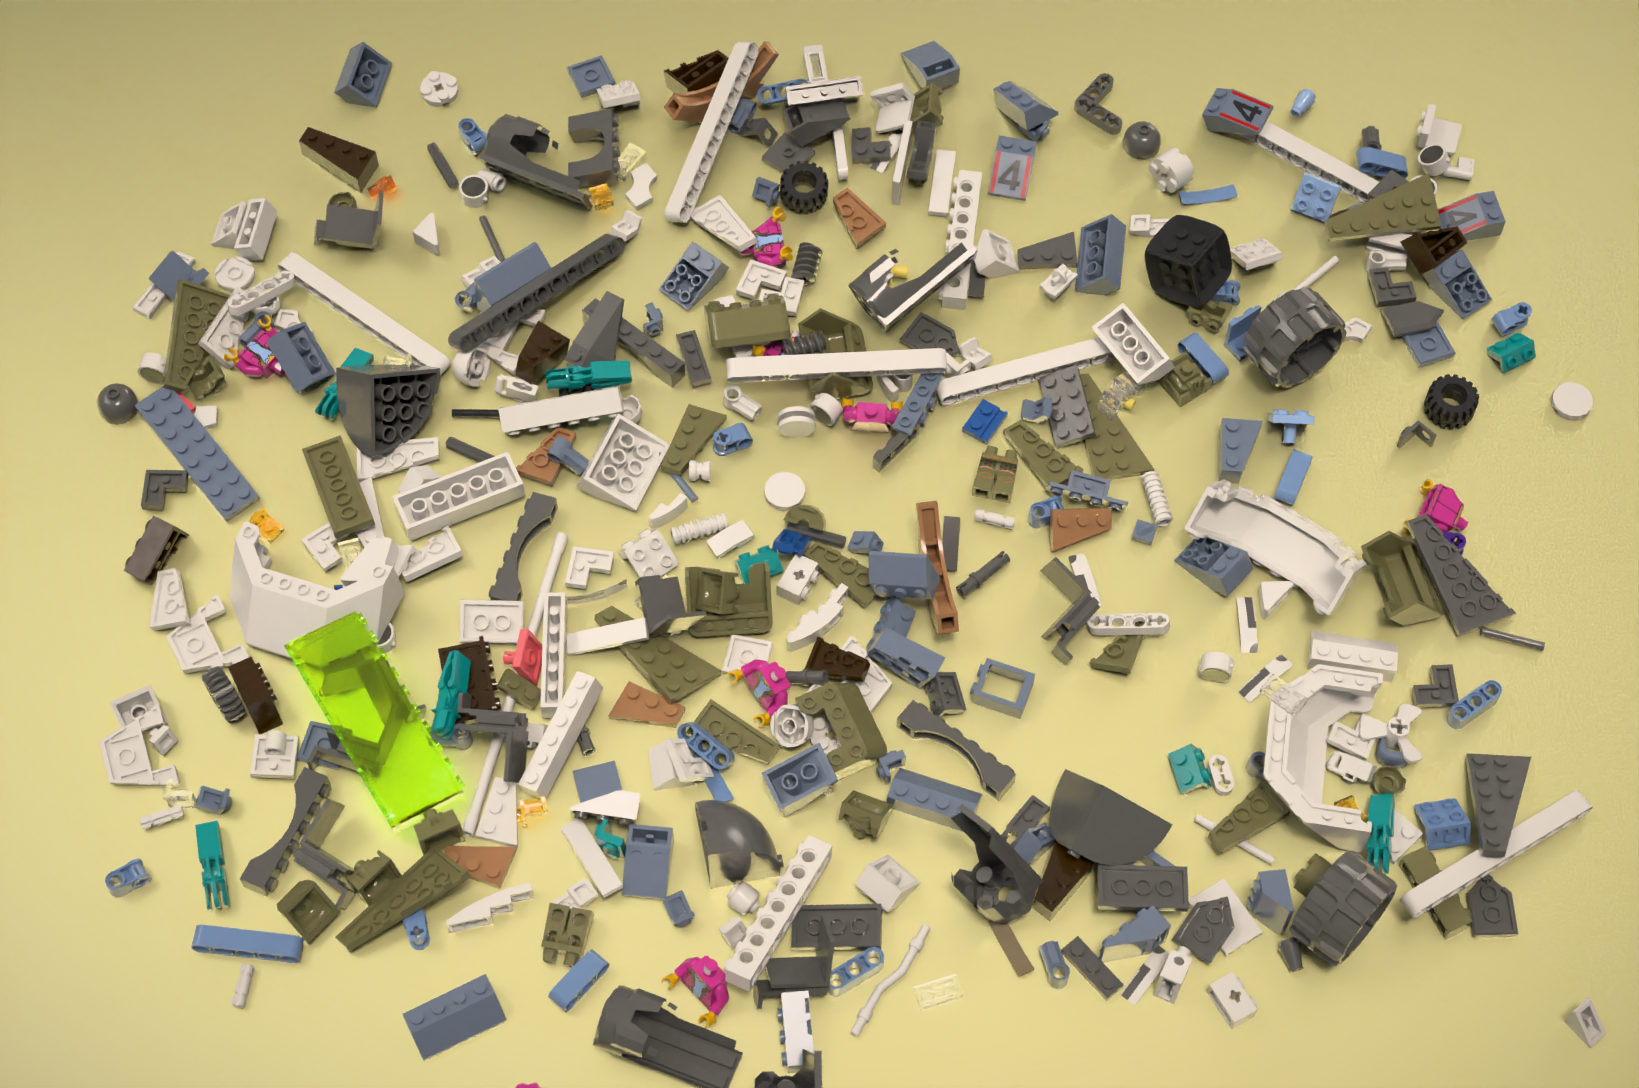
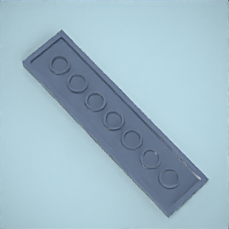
[134,386,260,522]

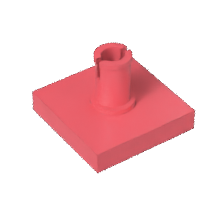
[503,629,542,686]

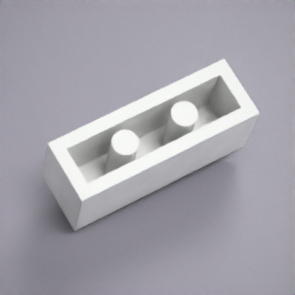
[234,198,278,261]

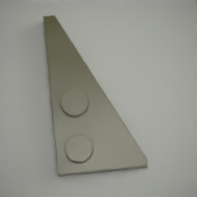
[1090,621,1145,674]

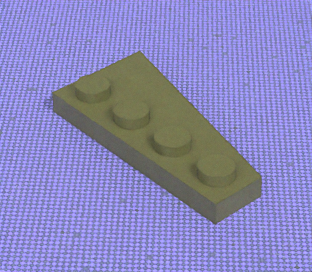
[661,404,727,476]
[1003,420,1084,492]
[803,541,878,607]
[686,699,781,764]
[1208,780,1290,853]

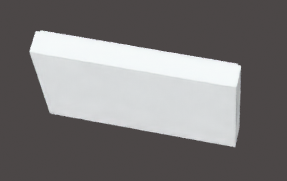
[459,599,524,643]
[1189,879,1263,957]

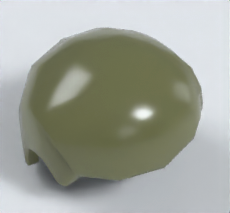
[328,192,357,208]
[1373,765,1406,797]

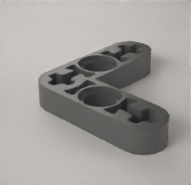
[1074,73,1122,135]

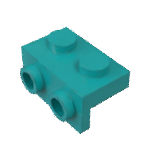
[1487,333,1536,373]
[734,545,783,584]
[1168,744,1212,794]
[594,819,626,860]

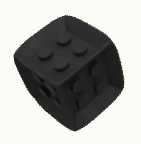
[1144,215,1232,307]

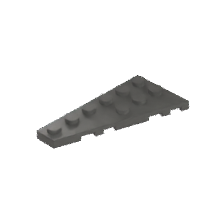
[1406,514,1516,636]
[1465,753,1531,857]

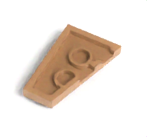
[833,187,886,248]
[516,427,576,486]
[1050,507,1112,551]
[608,681,686,728]
[444,846,517,889]

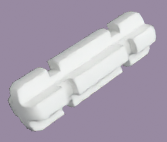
[974,509,1015,529]
[140,805,184,830]
[231,964,254,1008]

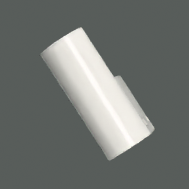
[1442,157,1475,181]

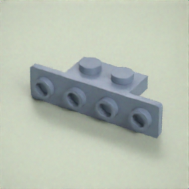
[892,372,944,436]
[1045,470,1128,511]
[867,596,916,658]

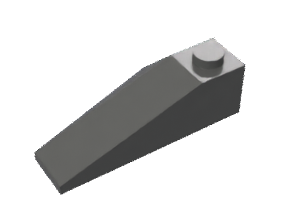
[565,291,625,368]

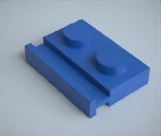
[962,399,1008,445]
[772,529,812,557]

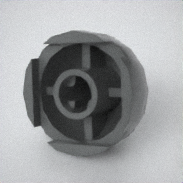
[1123,121,1161,160]
[97,383,139,425]

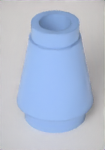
[1290,89,1316,117]

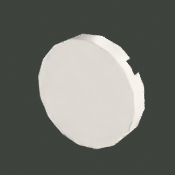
[215,256,255,293]
[1551,382,1593,420]
[764,472,805,511]

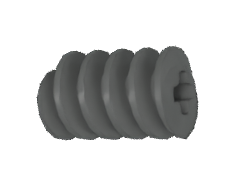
[791,242,823,286]
[782,330,826,355]

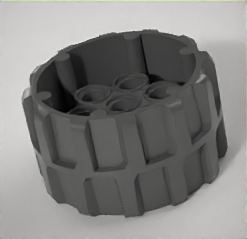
[1243,287,1347,388]
[1289,851,1397,966]

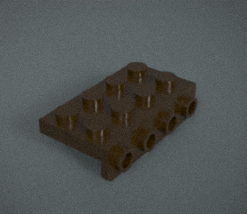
[438,636,501,725]

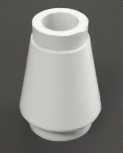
[478,169,506,192]

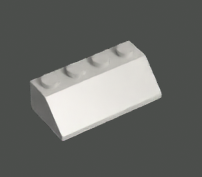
[1092,303,1175,385]
[1307,631,1398,683]

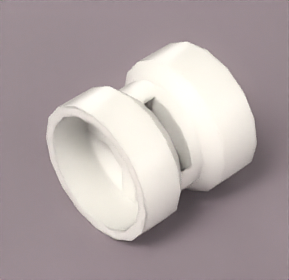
[689,460,710,481]

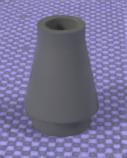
[1278,937,1303,972]

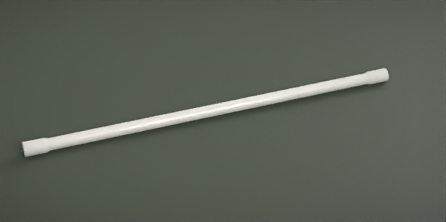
[462,532,568,837]

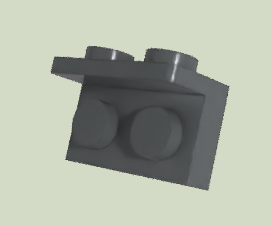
[925,672,967,717]

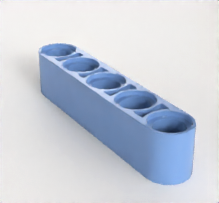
[191,924,304,963]

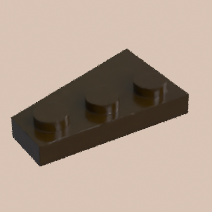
[804,637,870,682]

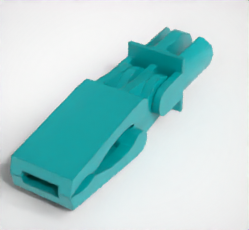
[315,348,374,420]
[545,360,632,392]
[431,650,471,740]
[1366,794,1395,874]
[195,820,229,911]

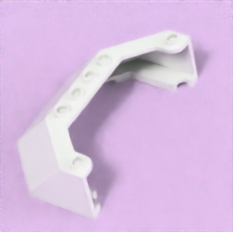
[1184,479,1367,615]
[229,522,405,668]
[1263,664,1383,852]

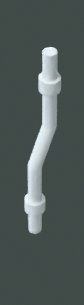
[850,924,931,1037]

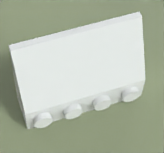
[576,413,670,511]

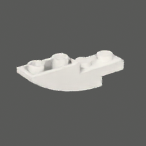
[786,583,848,652]

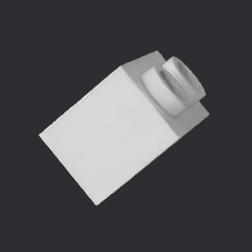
[777,553,820,605]
[1207,972,1257,1030]

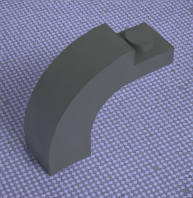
[907,120,937,181]

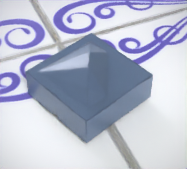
[1131,519,1157,545]

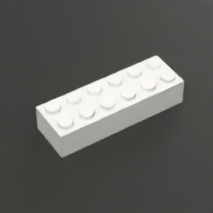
[392,452,525,541]

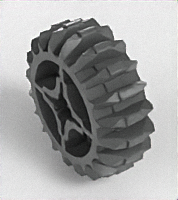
[202,666,246,723]

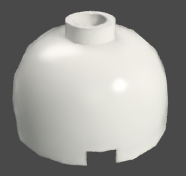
[452,347,491,387]
[770,704,814,747]

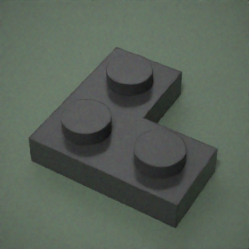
[852,127,891,164]
[1368,267,1417,306]
[141,470,189,510]
[1412,664,1459,708]

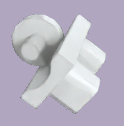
[1040,264,1078,300]

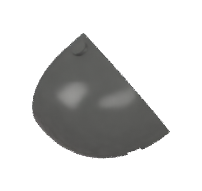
[336,364,440,456]
[1050,769,1173,865]
[695,800,784,889]

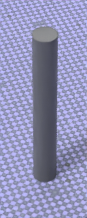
[479,215,506,262]
[1480,627,1545,650]

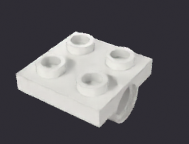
[597,80,641,108]
[1230,238,1282,270]
[250,730,300,779]

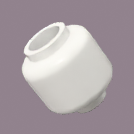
[726,882,760,915]

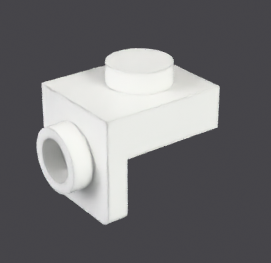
[610,210,642,242]
[959,337,992,370]
[943,352,971,377]

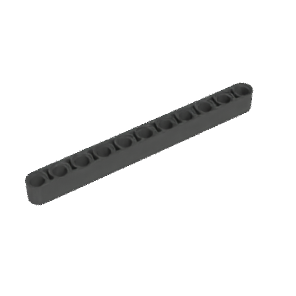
[448,234,625,352]

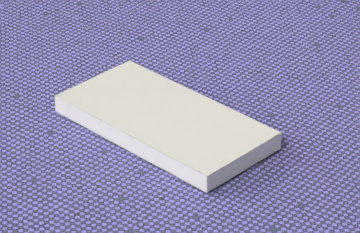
[892,120,913,205]

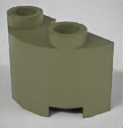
[1187,300,1233,332]
[188,355,226,399]
[783,504,826,531]
[1294,853,1332,897]

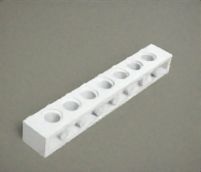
[939,170,982,310]
[724,835,832,992]

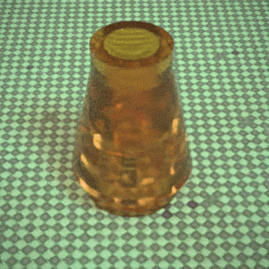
[367,175,398,199]

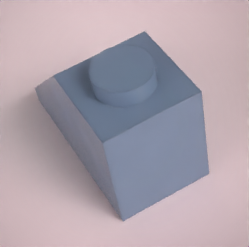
[1014,822,1057,864]

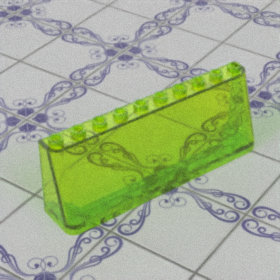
[284,611,465,834]

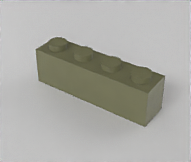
[1399,846,1472,940]

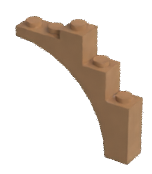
[664,41,780,123]
[916,501,959,634]

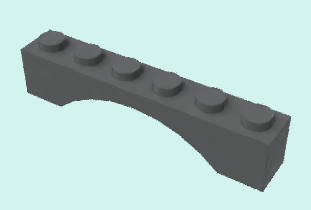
[582,298,686,388]
[489,492,558,601]
[897,700,1016,801]
[240,767,331,897]

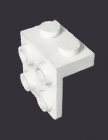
[870,82,915,133]
[1416,104,1462,155]
[618,528,678,578]

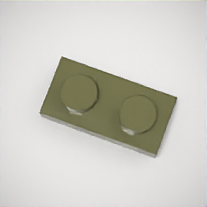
[496,668,541,710]

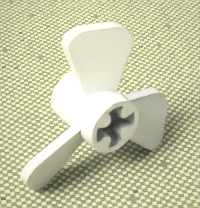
[1359,704,1422,763]

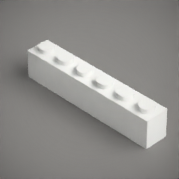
[498,386,624,435]
[540,592,567,718]
[518,671,603,801]

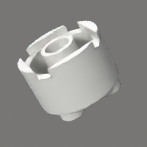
[1148,148,1194,193]

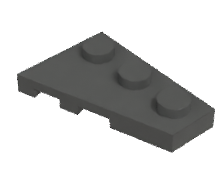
[1017,232,1077,270]

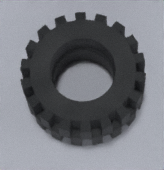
[780,161,828,214]
[1424,374,1479,430]

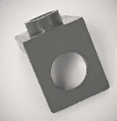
[740,118,778,147]
[1397,420,1437,448]

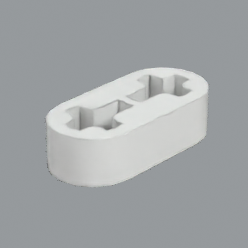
[1208,755,1234,796]

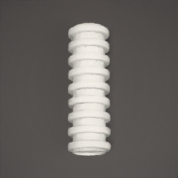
[1141,471,1173,527]
[670,512,729,545]

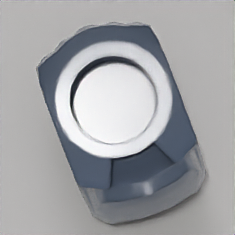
[1376,738,1408,769]

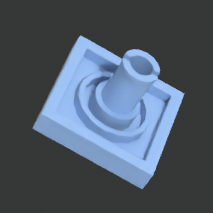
[1291,172,1342,222]
[1267,409,1314,443]

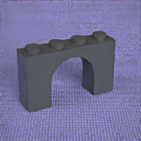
[568,108,621,188]

